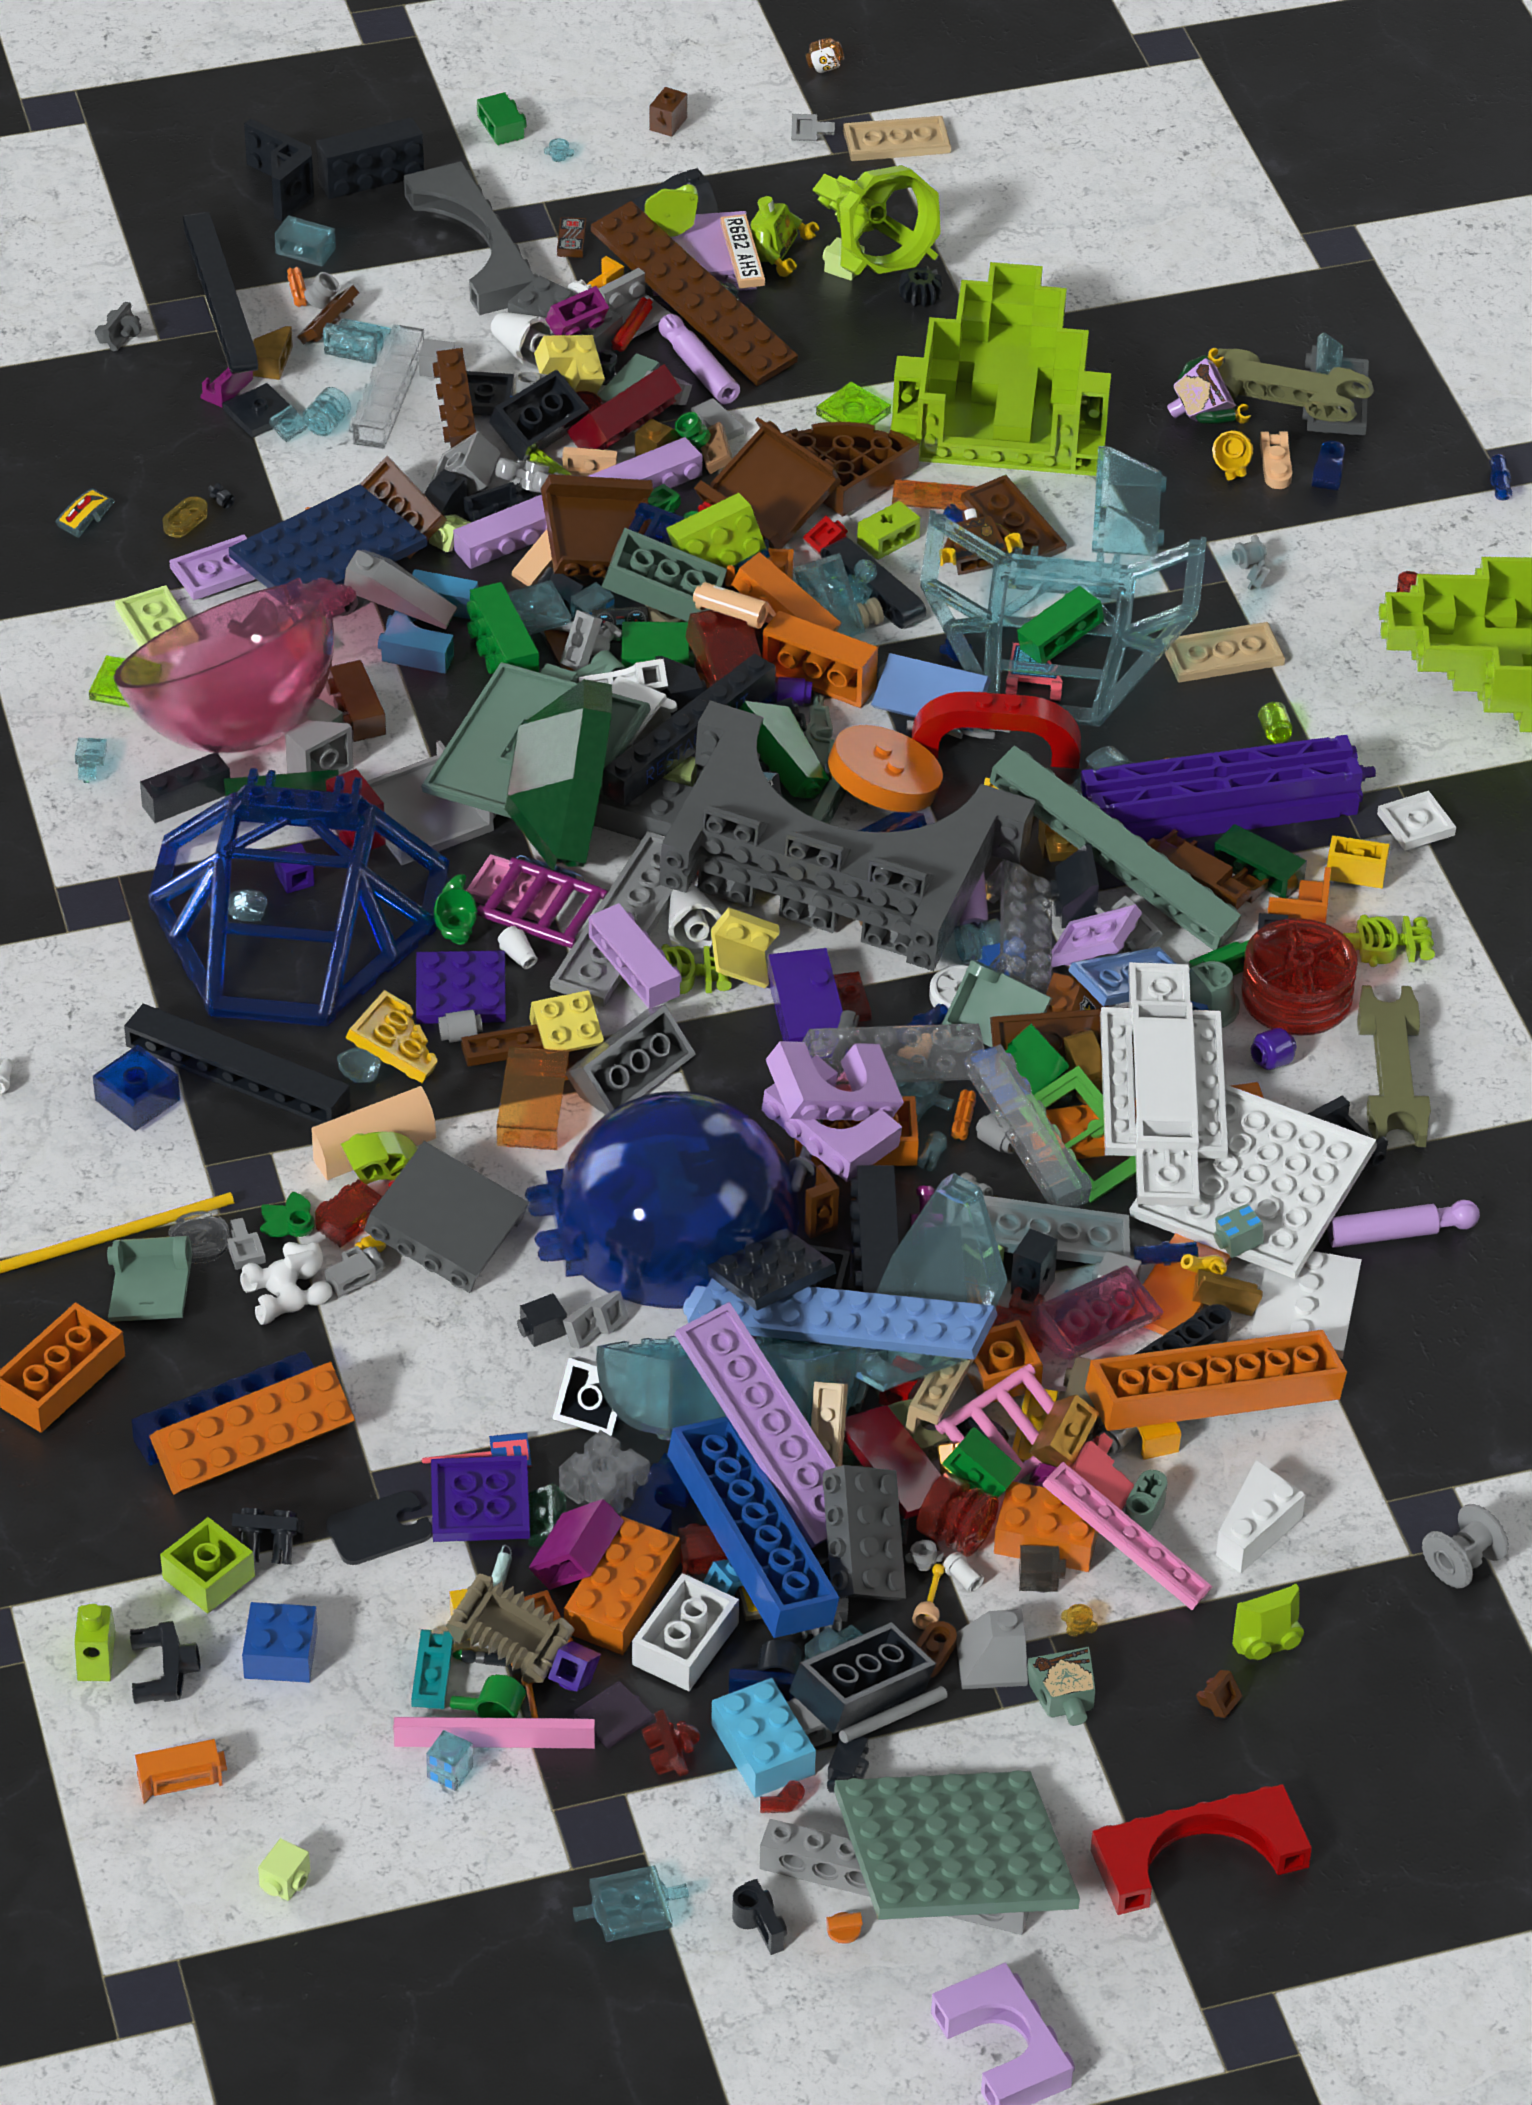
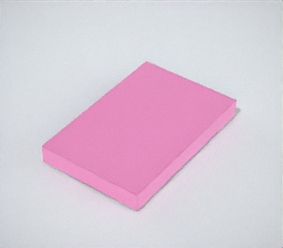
[466,854,562,922]

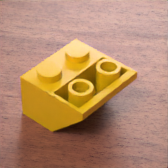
[1327,835,1390,889]

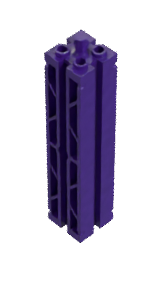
[1080,735,1376,843]

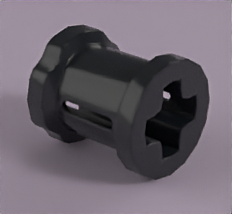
[598,350,617,386]

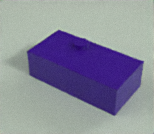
[768,948,847,1059]

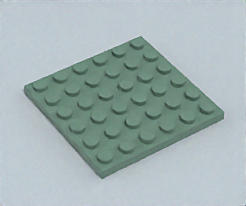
[834,1770,1080,1920]

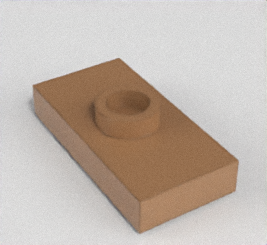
[701,422,733,474]

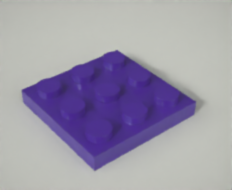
[416,951,506,1024]
[431,1455,530,1542]

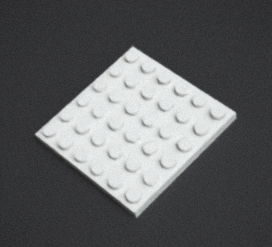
[1129,1084,1377,1279]

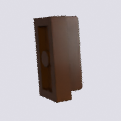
[805,1165,839,1239]

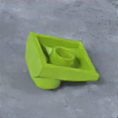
[1232,1584,1304,1660]

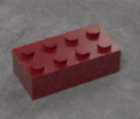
[567,364,683,450]

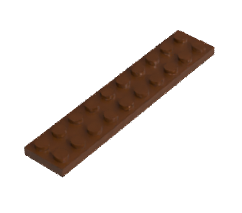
[591,201,798,387]

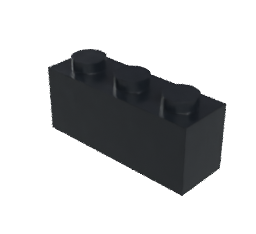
[140,752,230,823]

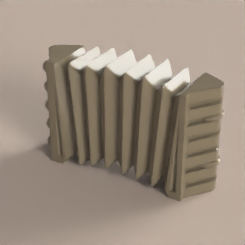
[446,1574,575,1684]

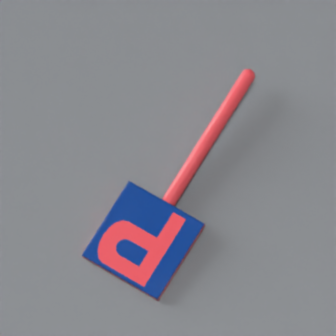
[421,1432,531,1467]

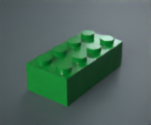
[467,582,539,674]

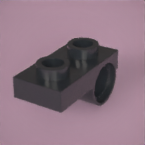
[732,1879,787,1955]

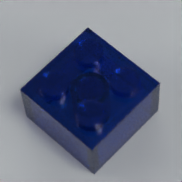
[93,1045,180,1131]

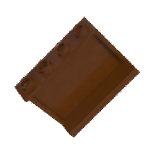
[694,417,842,549]
[541,474,655,578]

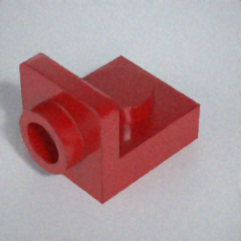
[802,516,848,556]

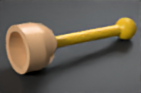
[912,1563,945,1630]

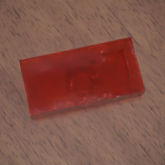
[834,971,872,1021]

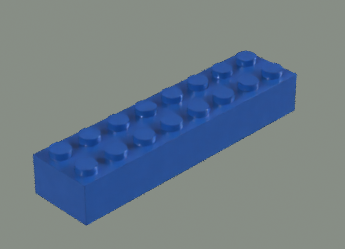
[667,1416,840,1638]

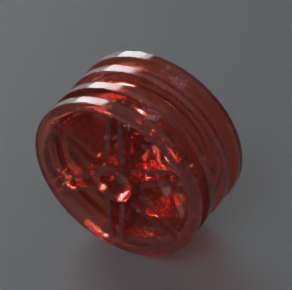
[1241,918,1358,1036]

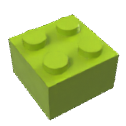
[160,1517,255,1614]

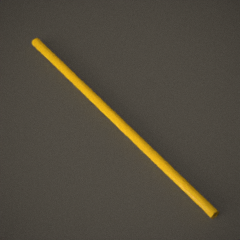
[0,1192,234,1274]

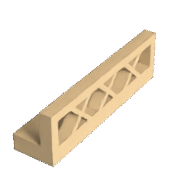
[905,1344,983,1435]

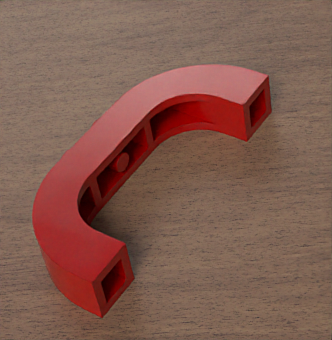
[911,691,1081,769]

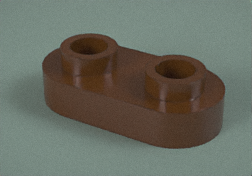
[916,1621,957,1678]

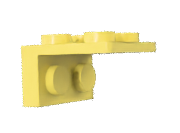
[711,907,780,989]
[529,990,604,1056]

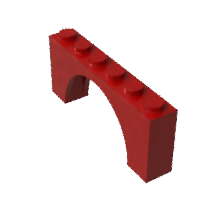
[1090,1784,1312,1915]

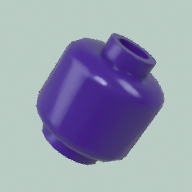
[1250,1028,1297,1070]

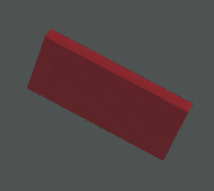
[844,1405,958,1520]

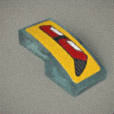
[55,488,114,538]

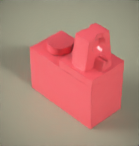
[1069,1433,1134,1510]

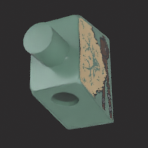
[1027,1647,1095,1726]

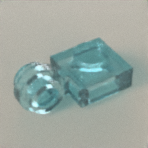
[837,559,877,611]
[75,737,107,783]

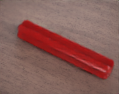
[611,297,653,352]

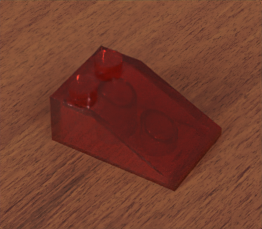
[685,610,761,686]

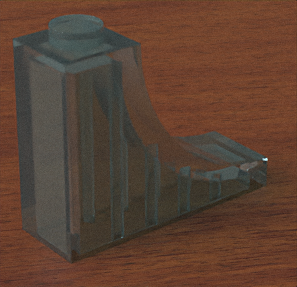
[793,553,866,637]

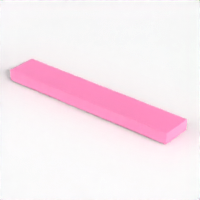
[1042,1462,1213,1610]
[393,1717,595,1749]

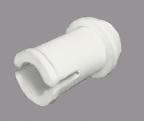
[0,1057,14,1094]
[943,1552,984,1592]

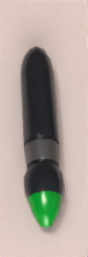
[452,1648,512,1667]

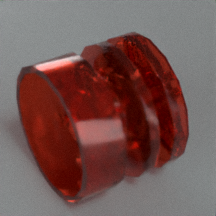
[916,1472,999,1557]

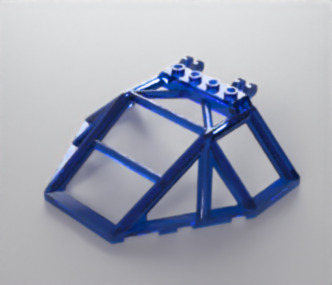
[148,768,450,1026]

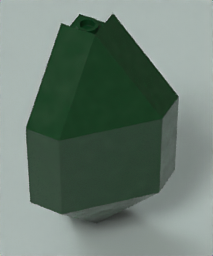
[505,679,612,871]

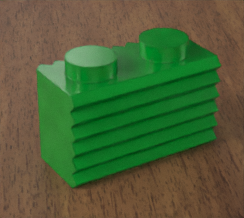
[477,92,527,146]

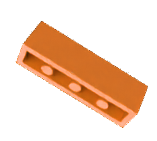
[731,552,841,632]

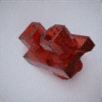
[641,1709,700,1776]

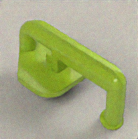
[644,184,698,237]

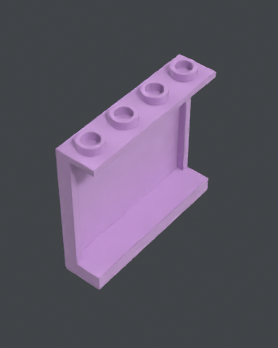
[652,211,757,296]

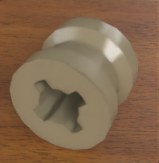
[851,597,884,630]

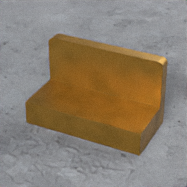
[1192,1269,1263,1316]

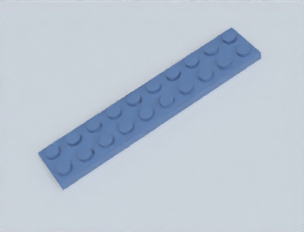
[688,1278,998,1360]

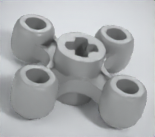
[495,458,565,493]

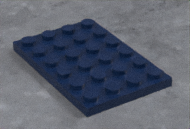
[229,484,427,611]

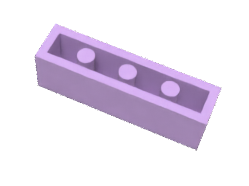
[589,903,682,1009]

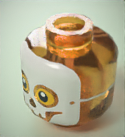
[806,37,844,73]

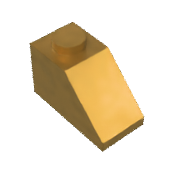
[253,326,293,380]
[635,419,683,457]
[1064,1030,1103,1104]

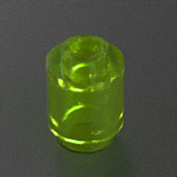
[1258,702,1292,743]

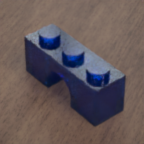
[622,1453,692,1534]

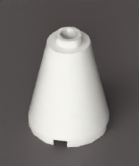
[491,312,554,369]
[668,883,722,954]

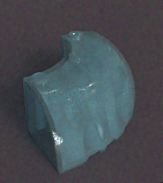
[596,1336,864,1440]

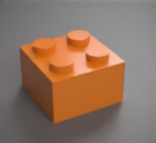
[966,1320,1043,1404]

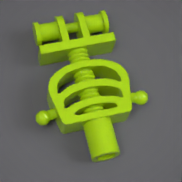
[1336,914,1435,967]
[661,944,732,994]

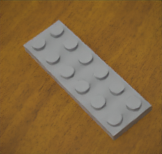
[946,1191,1130,1264]

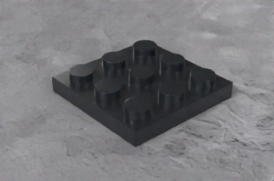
[707,1229,836,1311]

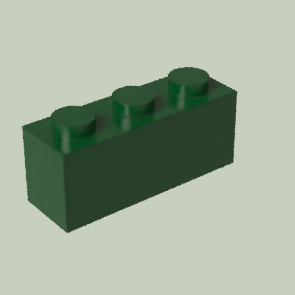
[1214,824,1307,898]

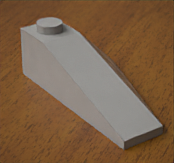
[343,550,457,629]

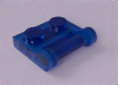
[617,503,684,546]

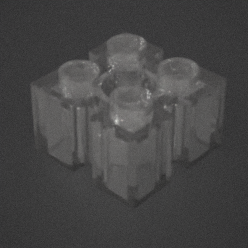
[559,1429,650,1514]

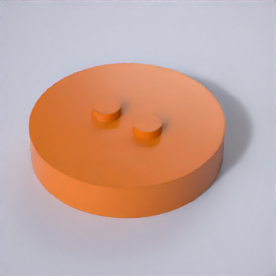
[828,725,943,812]

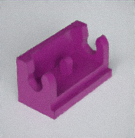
[200,367,253,408]

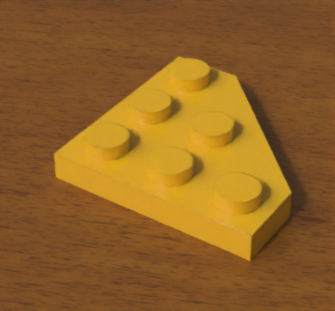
[345,990,438,1083]

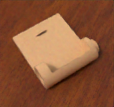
[693,582,776,629]

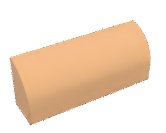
[312,1086,436,1180]

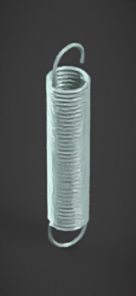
[492,1545,512,1587]

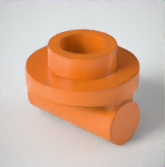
[826,1912,863,1944]

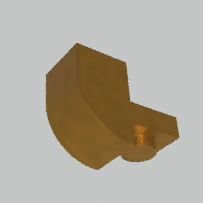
[1038,820,1079,862]

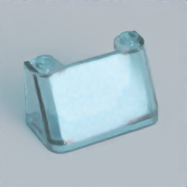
[1092,446,1167,556]

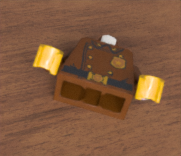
[939,508,1024,575]

